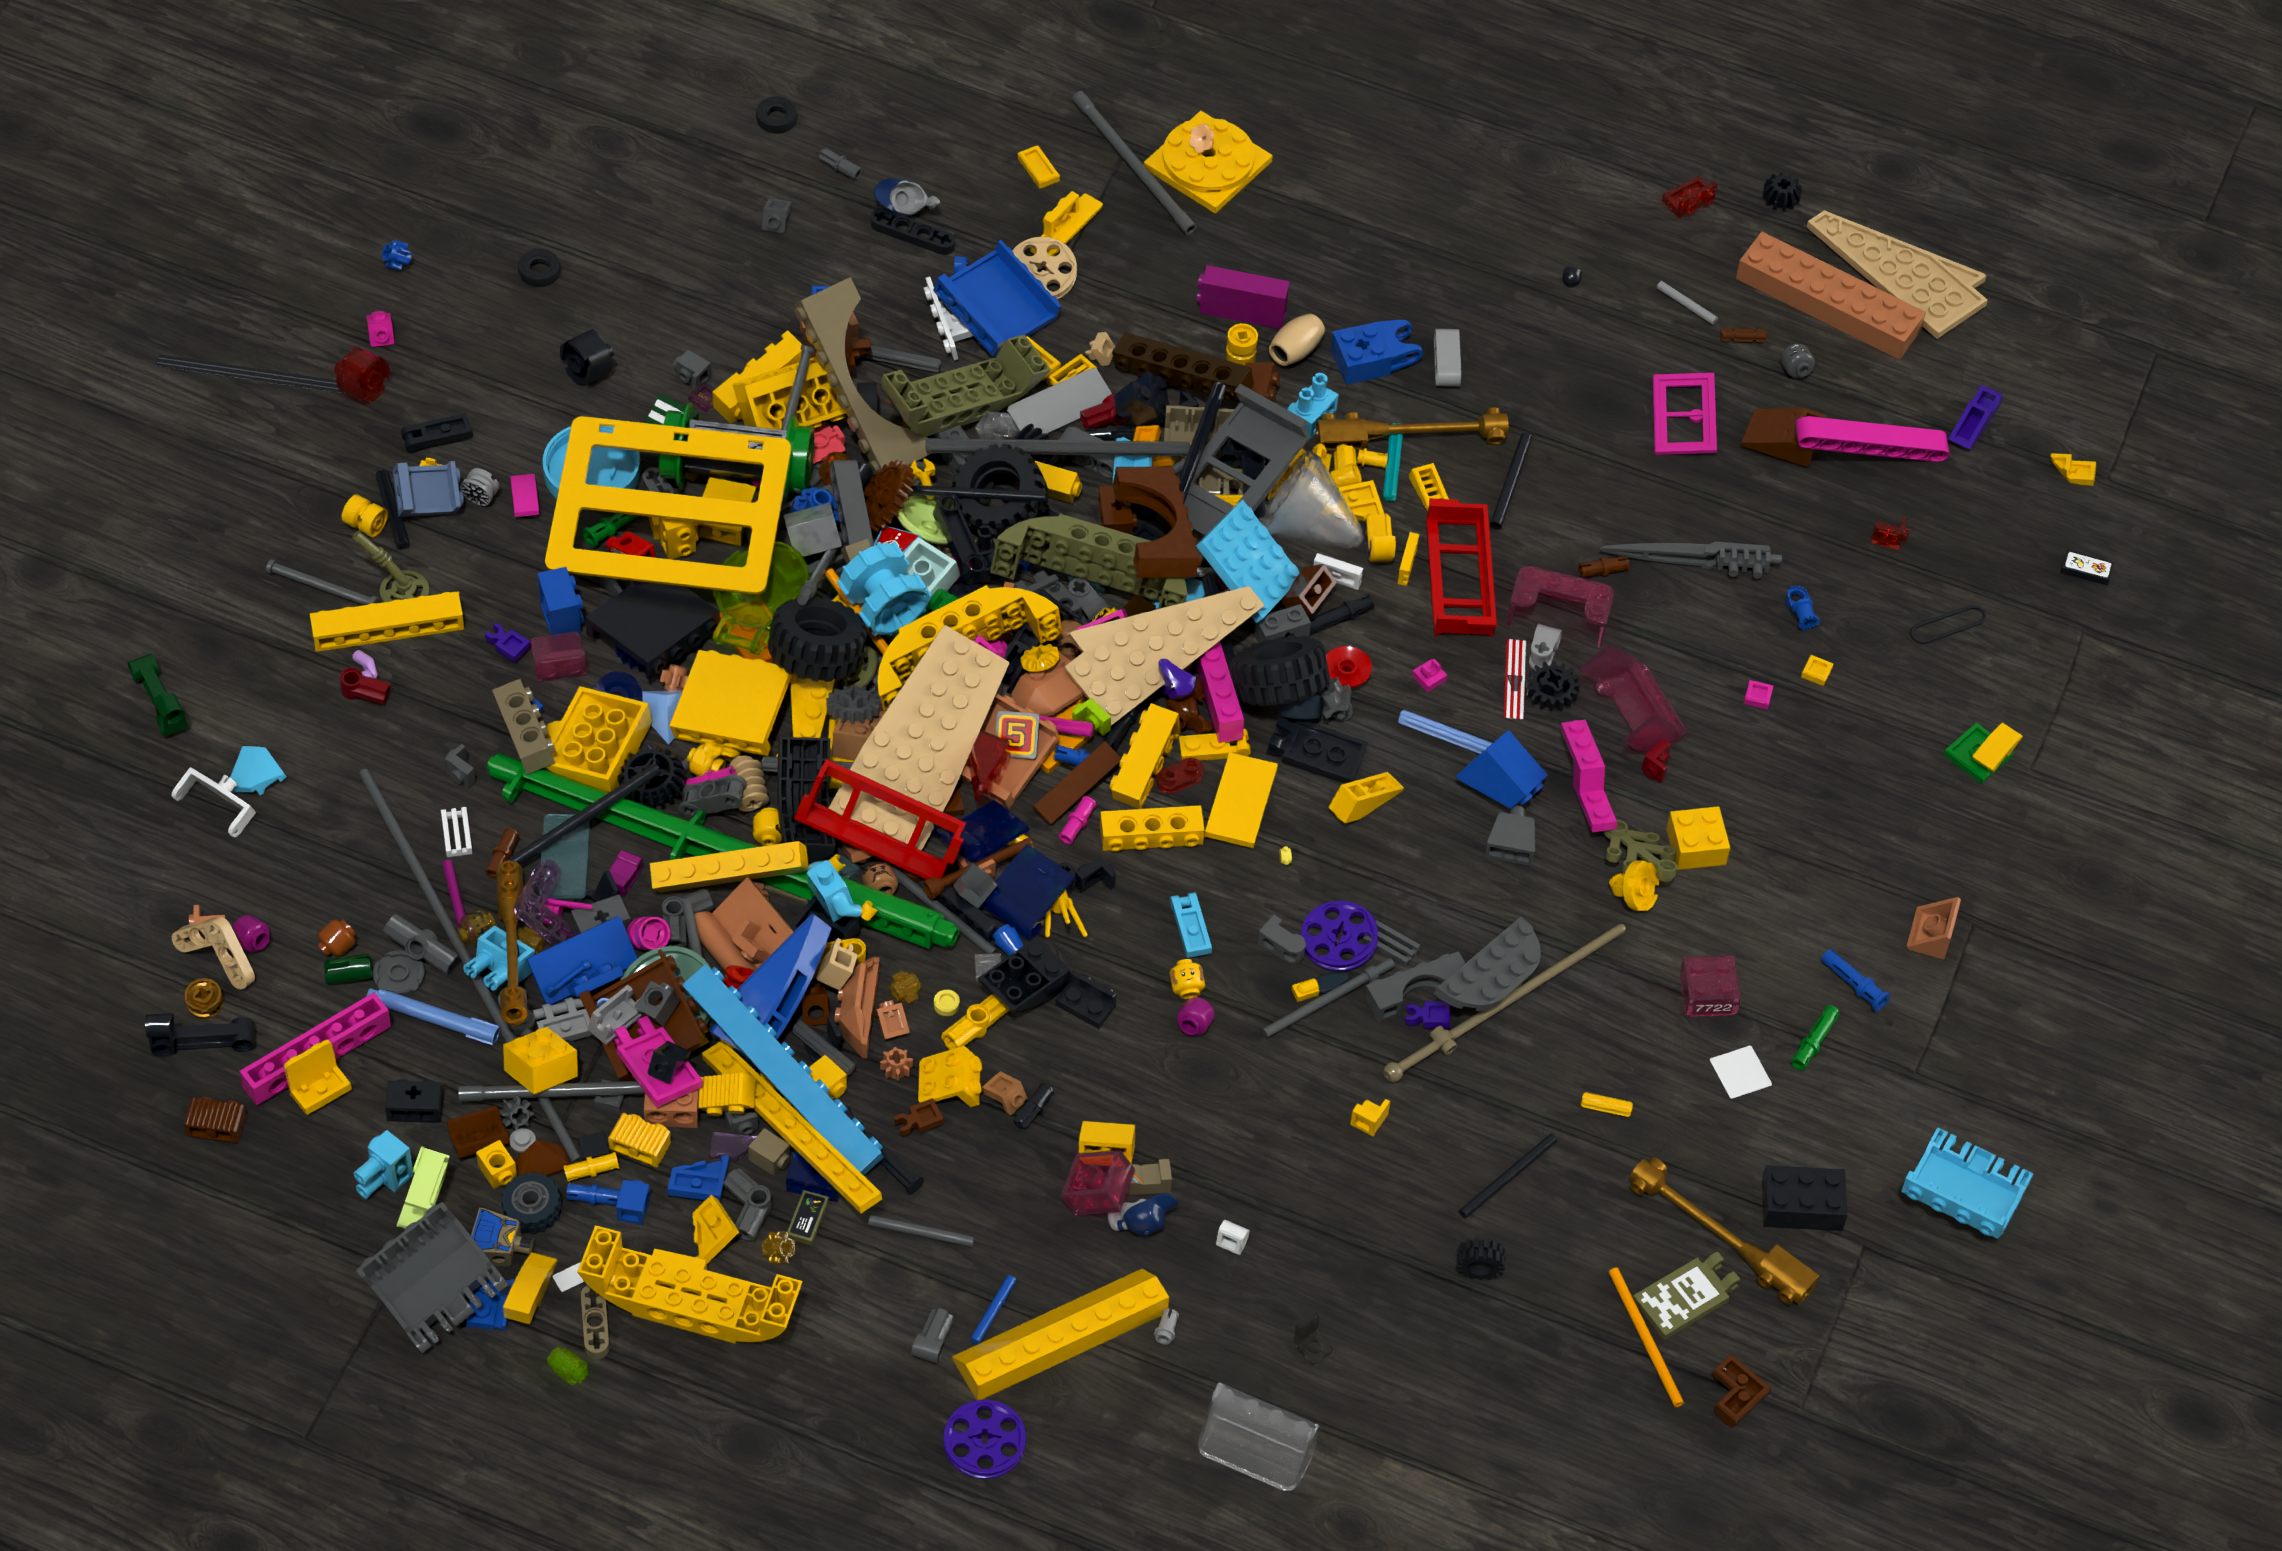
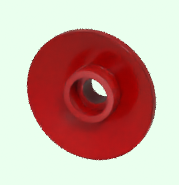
[1326,646,1372,688]

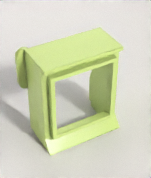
[397,1146,450,1228]

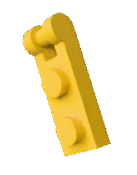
[1178,728,1251,762]

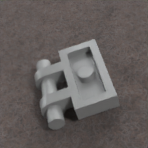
[532,997,594,1041]

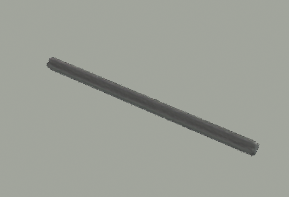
[925,438,1190,456]

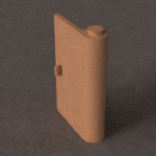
[695,877,820,973]

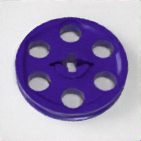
[1301,901,1378,971]
[944,1400,1026,1479]

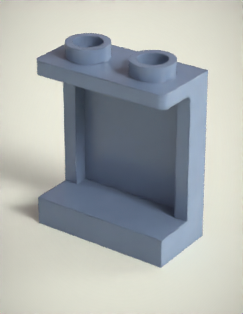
[392,461,463,517]

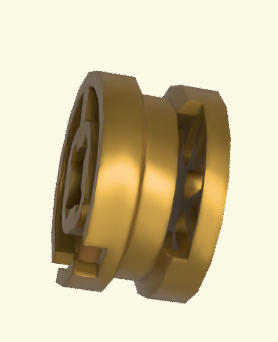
[184,978,223,1019]

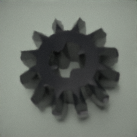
[1763,172,1802,211]

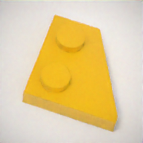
[1326,480,1384,522]
[692,1195,739,1264]

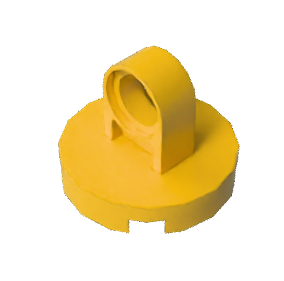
[1609,860,1659,911]

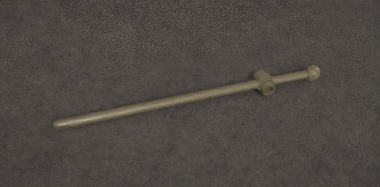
[1383,924,1626,1083]

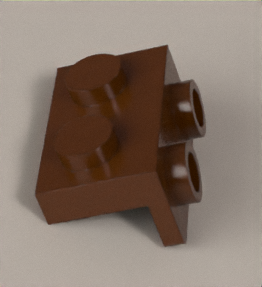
[447,1106,510,1158]

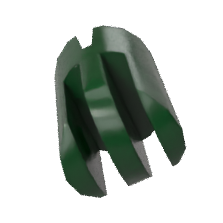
[324,954,373,985]

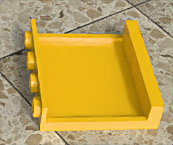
[669,650,797,756]

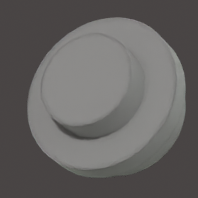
[509,1129,536,1154]

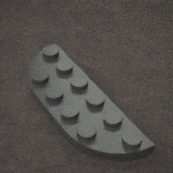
[1433,916,1541,1011]

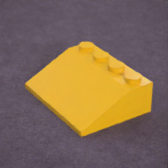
[544,686,653,792]

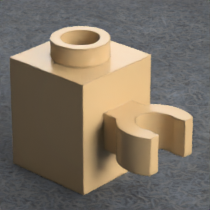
[816,938,858,990]

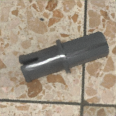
[819,148,863,181]

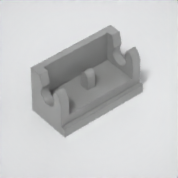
[587,985,642,1046]

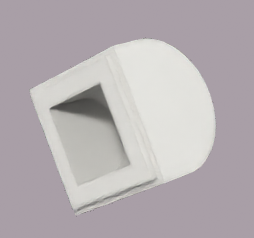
[1216,1220,1250,1255]

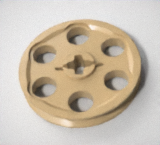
[1012,237,1077,299]

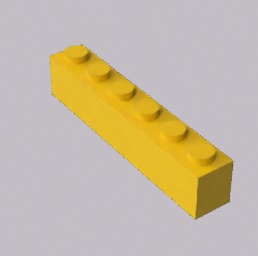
[310,591,464,652]
[650,841,808,893]

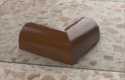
[1712,1354,1772,1427]

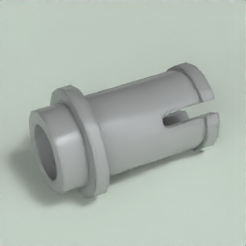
[1154,1308,1179,1345]

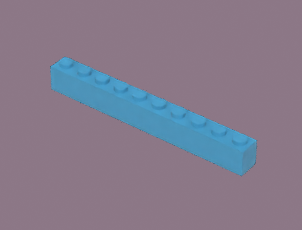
[682,964,884,1176]

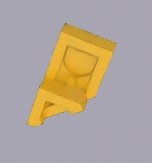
[2051,453,2096,486]

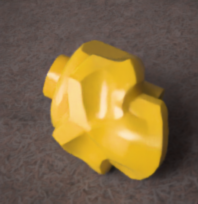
[687,741,741,776]

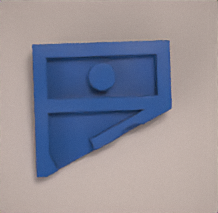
[667,1155,729,1202]

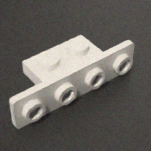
[923,277,973,361]

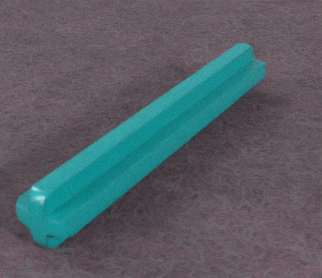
[1383,423,1403,502]

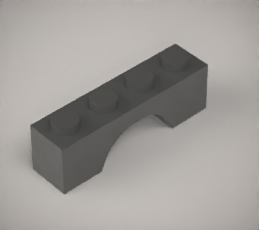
[1364,951,1465,1023]

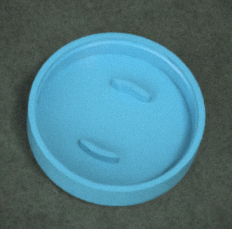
[543,425,641,510]

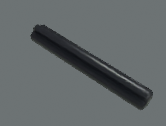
[376,469,409,550]

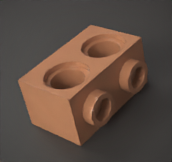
[644,1089,699,1128]

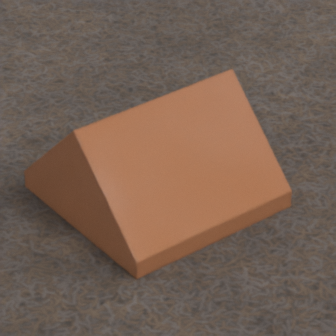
[1906,897,1961,960]

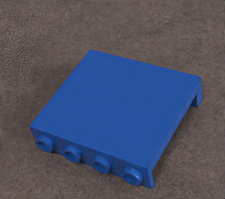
[933,240,1061,358]

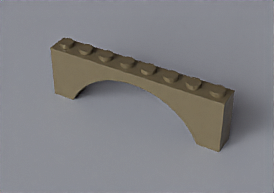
[794,277,932,475]

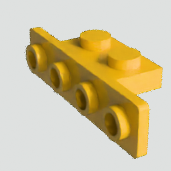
[1030,191,1103,256]

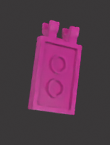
[614,1016,703,1108]

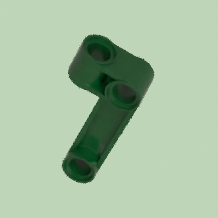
[127,653,189,738]

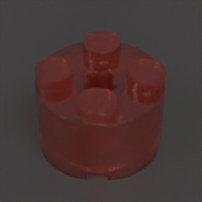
[334,346,390,403]

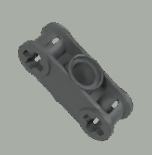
[678,775,747,818]

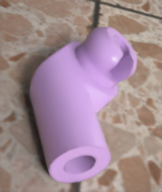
[353,650,378,679]

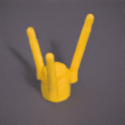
[1044,886,1088,938]

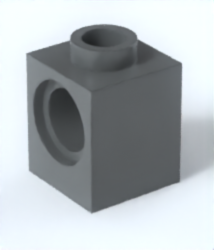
[635,981,680,1027]

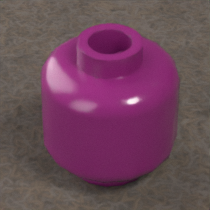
[232,915,270,953]
[1177,997,1214,1036]

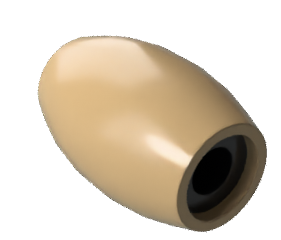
[1269,314,1325,366]

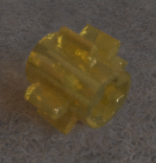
[517,925,544,955]
[889,970,921,1003]
[762,1231,795,1264]

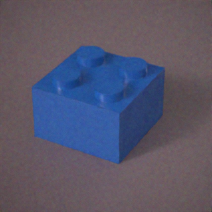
[537,567,584,641]

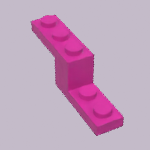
[1561,720,1617,832]

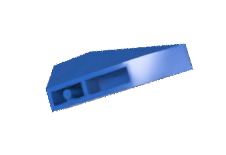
[710,914,831,1060]

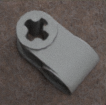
[1529,624,1562,670]

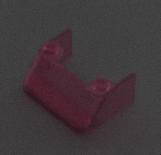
[1580,644,1687,752]

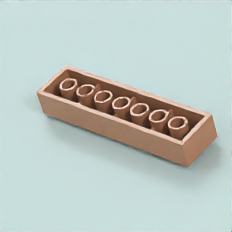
[1736,232,1926,360]

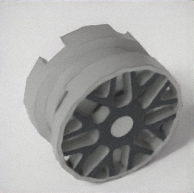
[460,468,500,506]

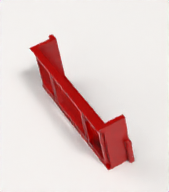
[1426,498,1497,637]
[794,759,966,879]

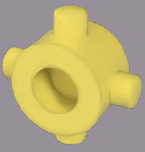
[1279,846,1292,865]

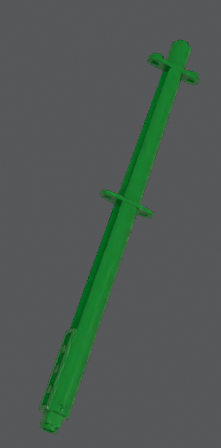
[487,753,959,949]

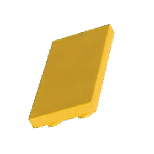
[1204,752,1278,848]

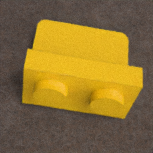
[284,1040,352,1115]
[918,1046,982,1107]

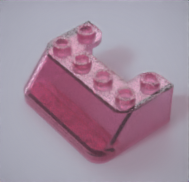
[1506,565,1616,648]

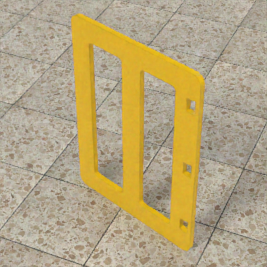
[545,416,792,595]

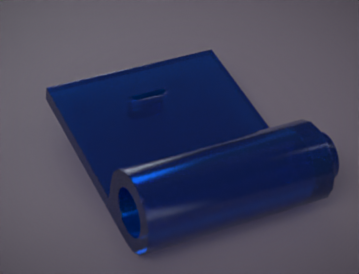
[932,800,1030,863]
[981,844,1075,940]

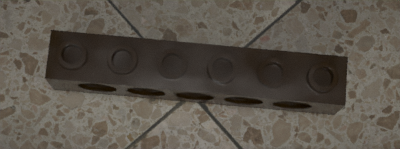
[1112,332,1254,403]

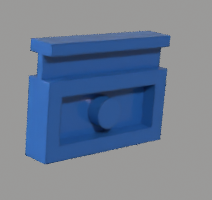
[466,1279,515,1331]

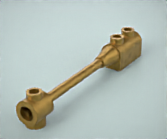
[1316,407,1509,452]
[496,861,527,1026]
[1629,1157,1820,1305]

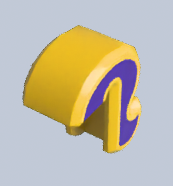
[1365,514,1396,563]

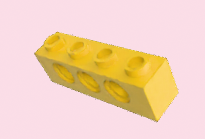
[1100,805,1205,851]

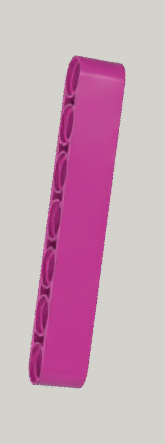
[1795,416,1950,462]

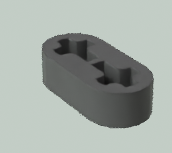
[642,467,674,494]

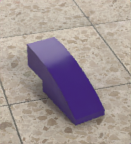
[1948,384,2003,451]

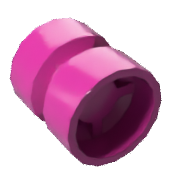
[627,917,670,950]

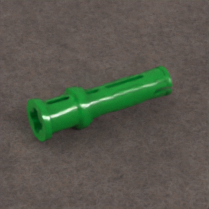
[582,513,640,548]

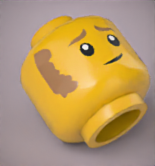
[1169,959,1205,999]

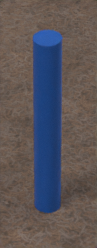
[970,1275,1017,1345]

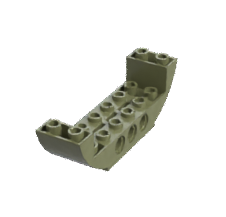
[881,334,1051,437]
[990,514,1188,609]

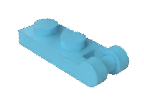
[1170,892,1212,958]

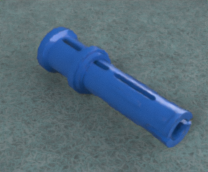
[1821,949,1891,1012]

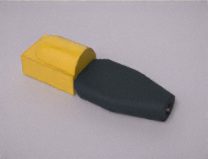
[1292,972,1349,1002]

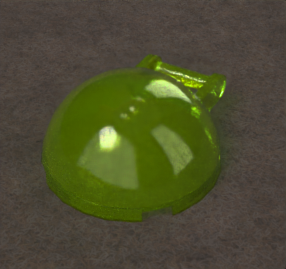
[713,541,810,655]

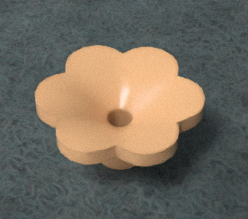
[1189,124,1214,153]

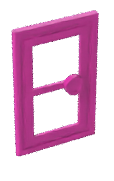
[1653,373,1717,455]

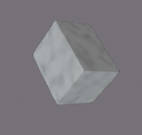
[784,503,842,559]

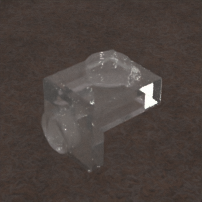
[975,411,1018,439]

